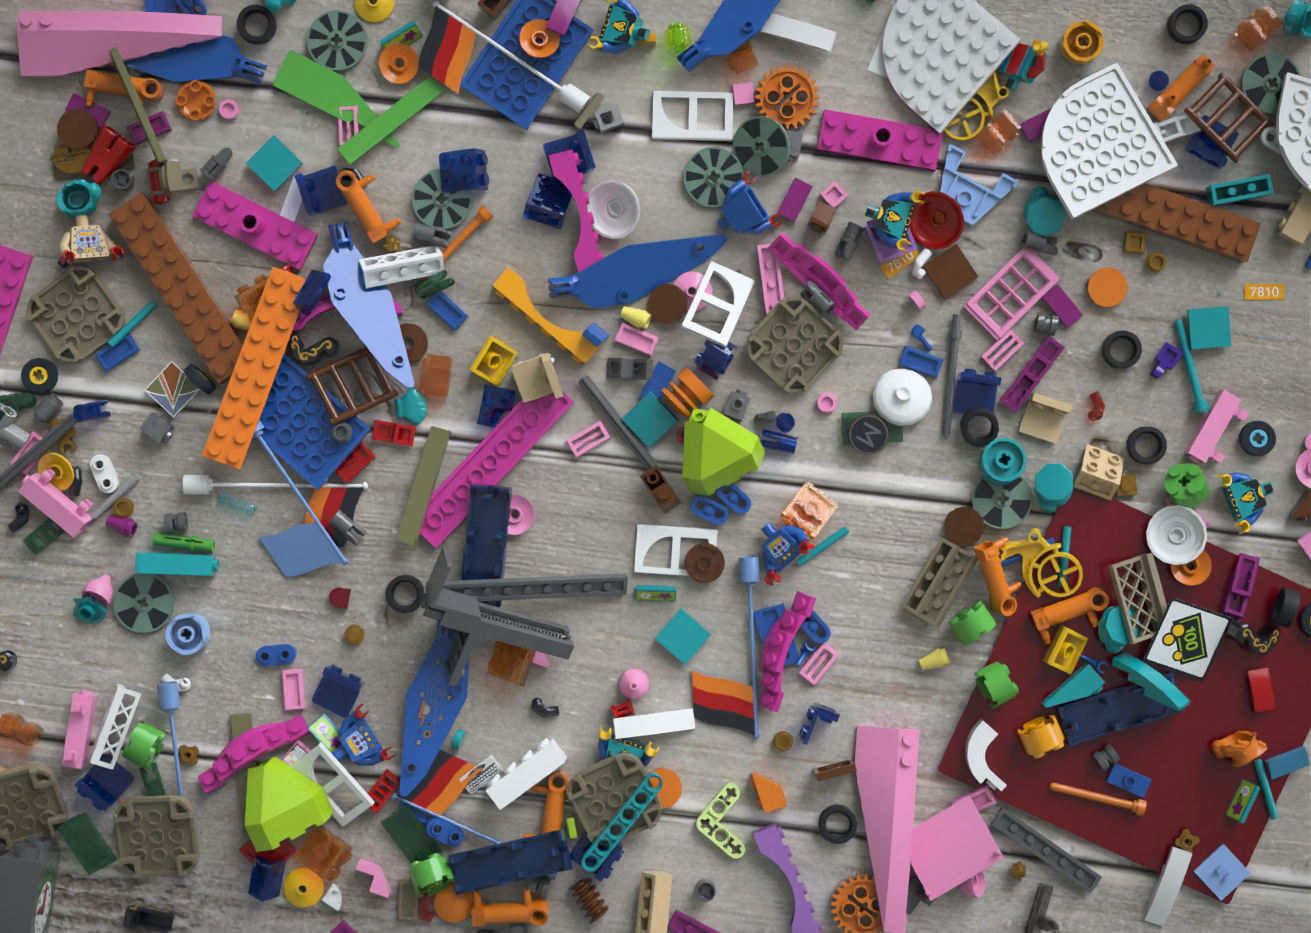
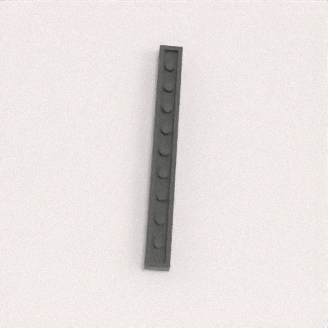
[426,573,628,601]

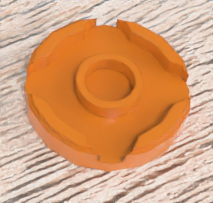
[1087,267,1128,307]
[649,768,682,808]

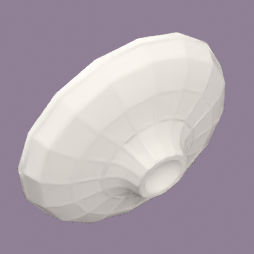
[586,180,641,239]
[872,368,932,426]
[1146,505,1207,565]

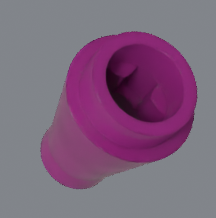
[105,515,138,538]

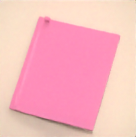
[910,796,1004,901]

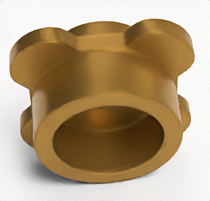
[381,236,401,252]
[179,745,199,766]
[1175,829,1199,852]

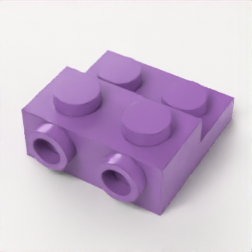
[864,219,918,264]

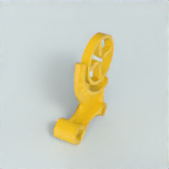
[944,71,1009,141]
[999,528,1083,598]

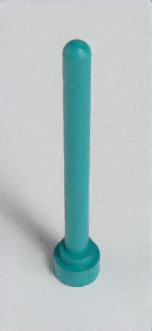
[1175,319,1210,414]

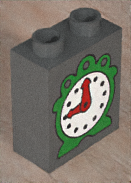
[0,837,61,933]

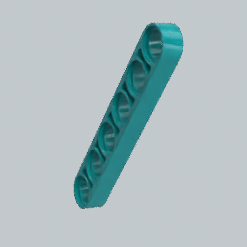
[581,772,663,872]

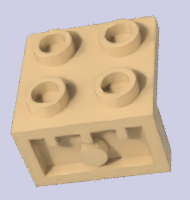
[511,353,563,403]
[1019,393,1073,444]
[1073,445,1124,501]

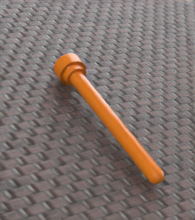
[420,205,494,281]
[1049,783,1147,817]

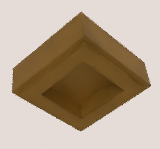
[1123,231,1146,254]

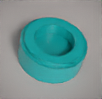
[451,729,466,750]

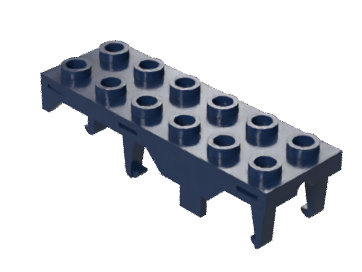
[462,483,512,607]
[1056,672,1185,747]
[448,829,573,895]

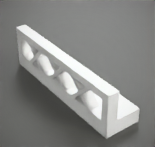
[359,245,445,288]
[88,683,141,770]

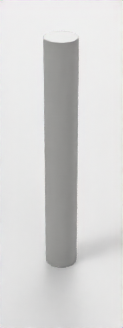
[90,474,140,520]

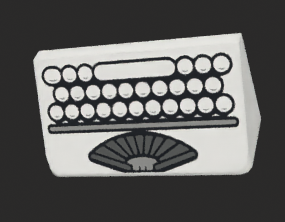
[459,754,503,794]

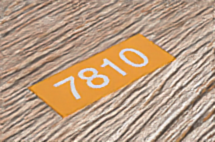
[879,250,919,279]
[1244,284,1285,300]

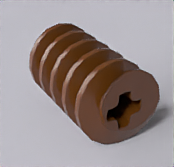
[568,878,609,924]

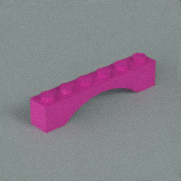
[549,149,603,272]

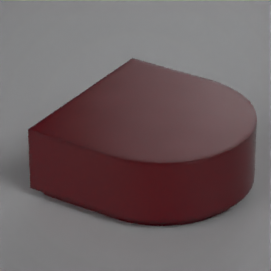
[329,587,351,609]

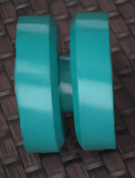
[979,438,1027,486]

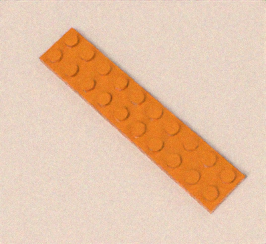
[202,266,311,470]

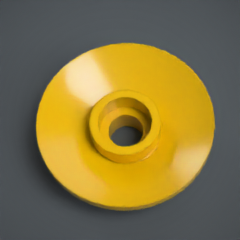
[354,0,395,23]
[38,453,74,491]
[284,867,324,908]

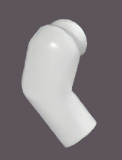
[911,249,932,279]
[161,673,191,692]

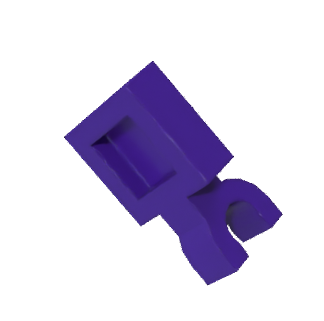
[1150,342,1183,379]

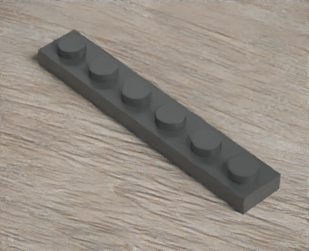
[991,807,1102,893]

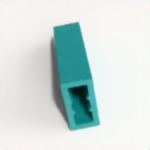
[135,551,219,576]

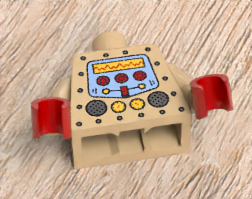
[59,215,124,264]

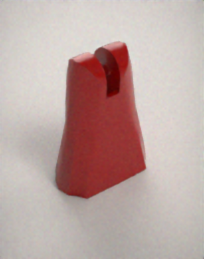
[80,124,136,186]

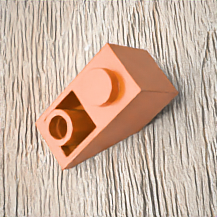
[749,771,788,813]

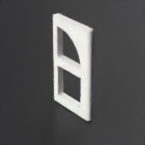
[651,91,734,141]
[681,261,755,347]
[634,524,718,576]
[290,742,375,827]

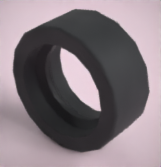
[237,4,277,45]
[1167,4,1208,44]
[1102,330,1142,369]
[960,406,999,447]
[1127,426,1167,464]
[385,574,425,613]
[1271,587,1301,628]
[818,804,857,844]

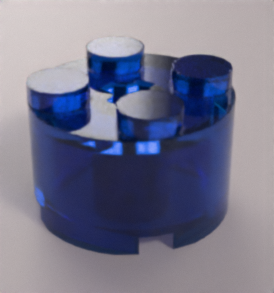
[694,340,738,381]

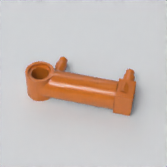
[1147,54,1215,122]
[84,70,164,107]
[336,170,401,243]
[973,537,1022,616]
[1030,587,1109,645]
[523,770,569,838]
[471,889,549,926]

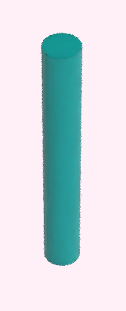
[108,300,157,348]
[796,526,849,567]
[1058,526,1071,587]
[1254,759,1279,819]

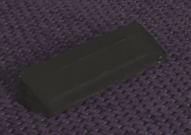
[1024,883,1053,933]

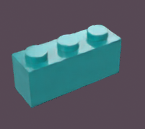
[1205,174,1274,207]

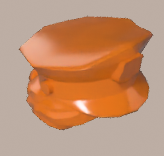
[1212,731,1268,768]

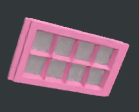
[963,248,1060,340]

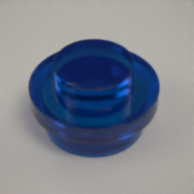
[1148,71,1169,91]
[776,413,795,433]

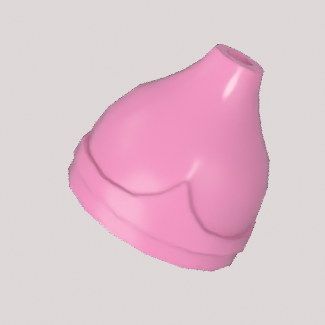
[81,574,113,608]
[619,669,649,699]
[956,871,986,898]

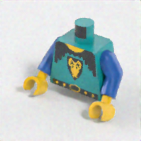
[587,0,650,54]
[865,191,925,253]
[1217,472,1274,534]
[598,726,660,767]

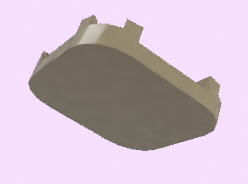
[26,267,125,363]
[746,296,843,393]
[567,752,662,848]
[0,764,68,850]
[112,795,200,879]

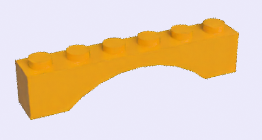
[493,267,601,364]

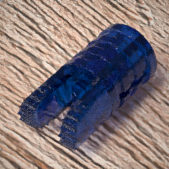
[73,399,111,423]
[760,429,798,455]

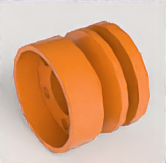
[661,366,714,420]

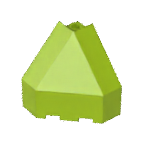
[682,407,765,496]
[245,756,334,852]

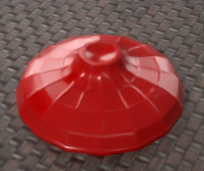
[909,191,964,250]

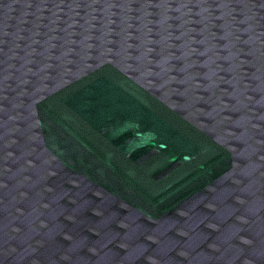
[22,518,66,555]

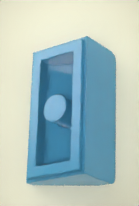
[1264,746,1310,779]

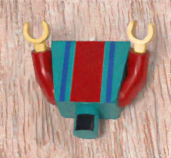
[1000,39,1049,91]

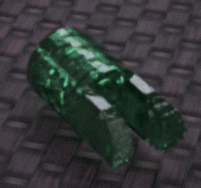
[415,269,455,300]
[0,393,37,411]
[139,763,167,796]

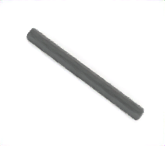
[579,375,660,470]
[0,413,79,491]

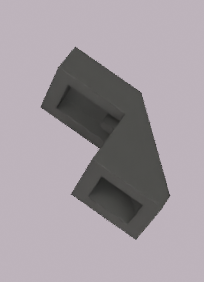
[607,358,653,380]

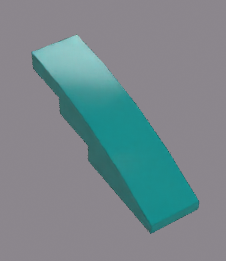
[1112,652,1190,711]

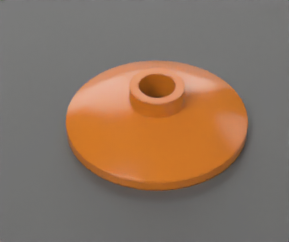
[519,19,560,58]
[379,43,419,84]
[1170,550,1212,586]

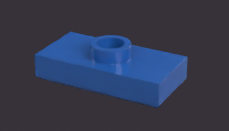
[1106,763,1152,798]

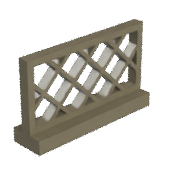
[1108,553,1167,644]

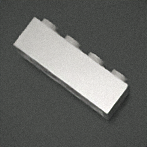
[486,738,567,810]

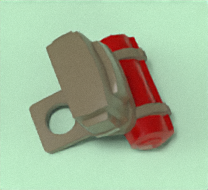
[147,158,198,205]

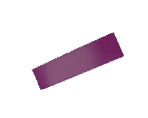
[546,0,582,37]
[999,335,1065,413]
[1220,553,1260,637]

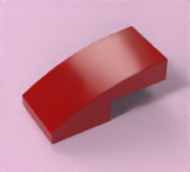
[371,420,416,447]
[1246,668,1275,714]

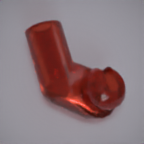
[1088,391,1105,421]
[419,892,434,923]

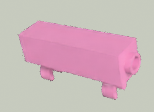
[1184,390,1249,464]
[18,468,93,538]
[61,690,97,769]

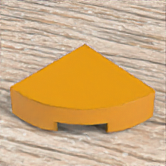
[637,33,656,45]

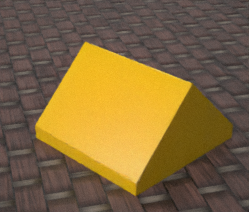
[469,335,518,386]
[1043,625,1089,674]

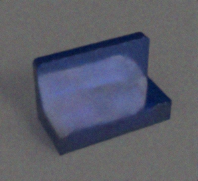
[293,270,331,315]
[248,856,286,902]

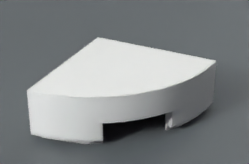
[321,883,342,911]

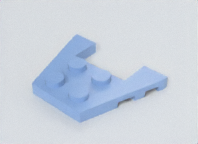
[940,144,1019,226]

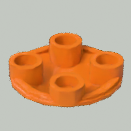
[175,80,216,121]
[434,883,473,923]

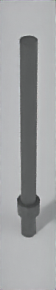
[942,314,962,435]

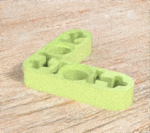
[696,783,745,859]

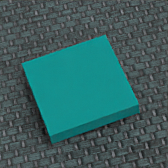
[246,135,303,192]
[1187,306,1232,350]
[622,391,679,448]
[655,608,711,665]

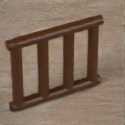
[1184,72,1273,163]
[306,347,399,426]

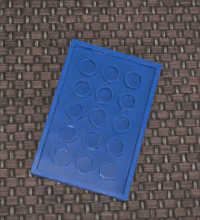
[460,0,594,130]
[260,353,372,490]

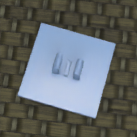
[1194,844,1251,901]

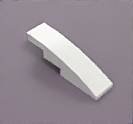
[759,14,836,52]
[1153,111,1202,144]
[613,708,695,739]
[1144,846,1192,927]

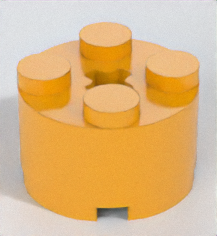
[1059,21,1104,66]
[1017,715,1065,758]

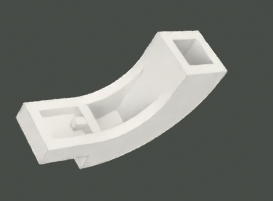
[965,718,1007,791]

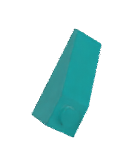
[1041,663,1105,708]

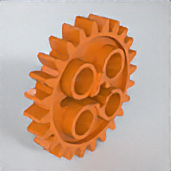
[754,64,820,130]
[830,873,883,933]

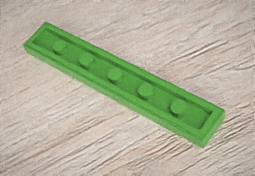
[337,76,445,165]

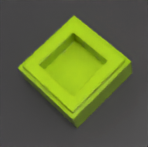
[566,815,578,839]

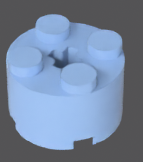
[166,613,210,655]

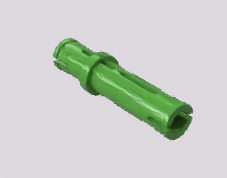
[153,532,215,553]

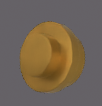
[1146,252,1166,272]
[114,498,134,518]
[344,625,365,645]
[773,731,793,751]
[1012,861,1026,881]

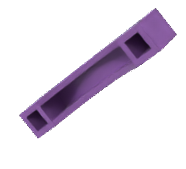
[753,823,823,933]

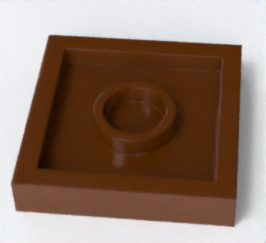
[922,244,979,300]
[813,759,857,781]

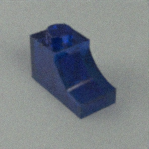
[477,385,516,428]

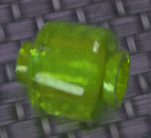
[664,22,692,53]

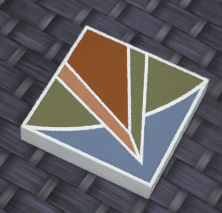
[145,361,201,418]

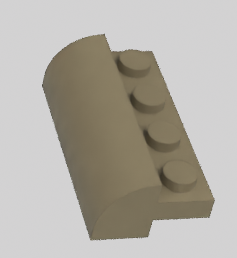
[901,537,979,628]

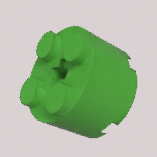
[1164,463,1209,510]
[948,600,996,646]
[974,661,1019,709]
[122,721,167,770]
[409,853,455,896]

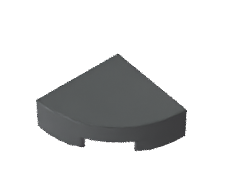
[755,411,776,423]

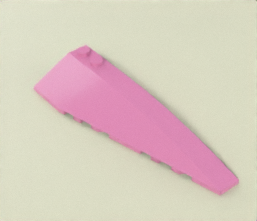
[17,11,223,77]
[854,726,919,933]

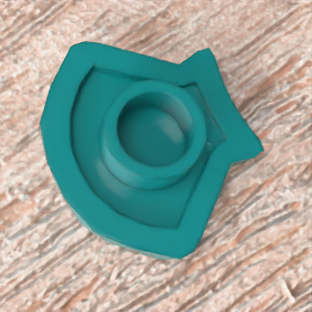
[394,387,428,426]
[73,596,107,624]

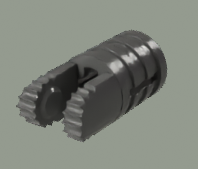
[200,147,233,182]
[835,222,865,260]
[413,223,452,248]
[1020,230,1058,256]
[800,280,836,317]
[328,509,367,546]

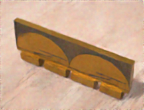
[51,136,135,179]

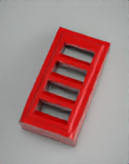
[361,769,400,814]

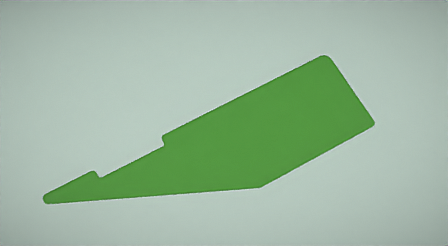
[273,50,400,148]

